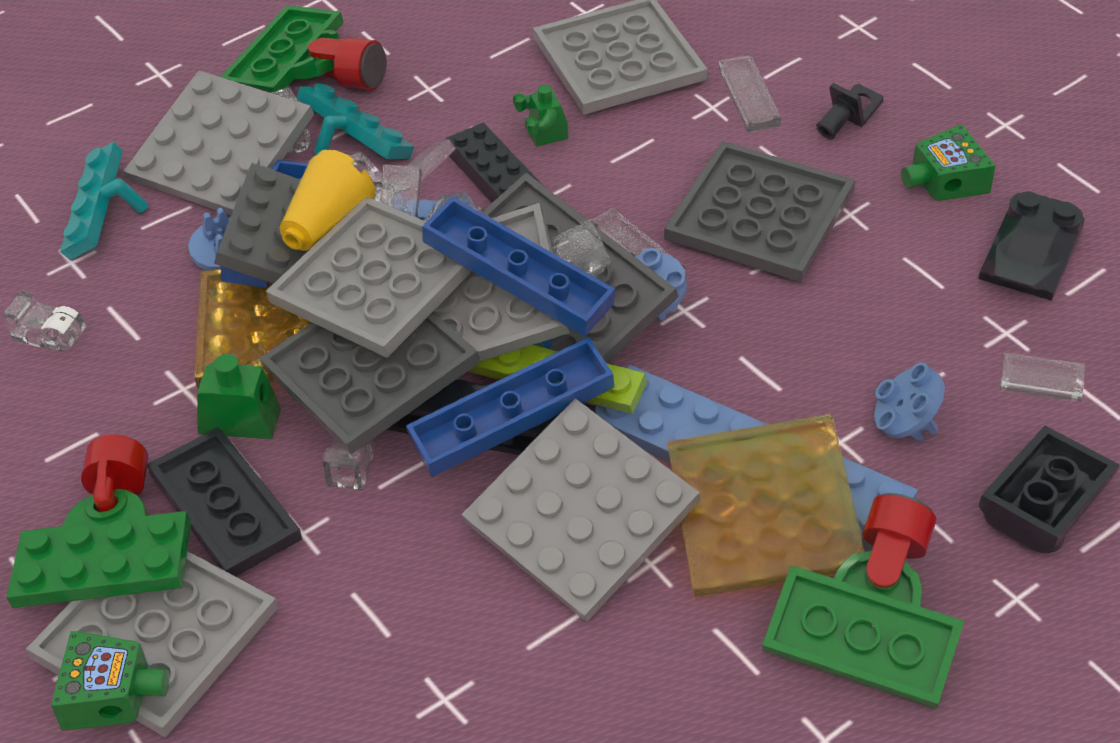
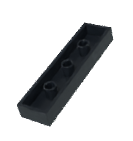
[446,122,542,203]

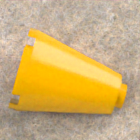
[279,150,375,251]

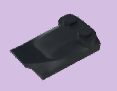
[978,191,1085,301]
[978,425,1120,553]

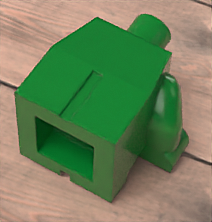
[513,85,568,147]

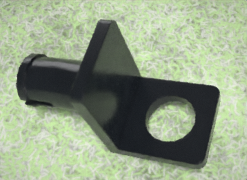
[816,83,884,140]

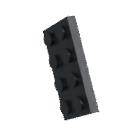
[147,427,302,577]

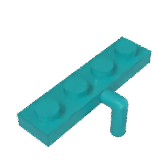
[296,83,415,159]
[60,142,149,260]

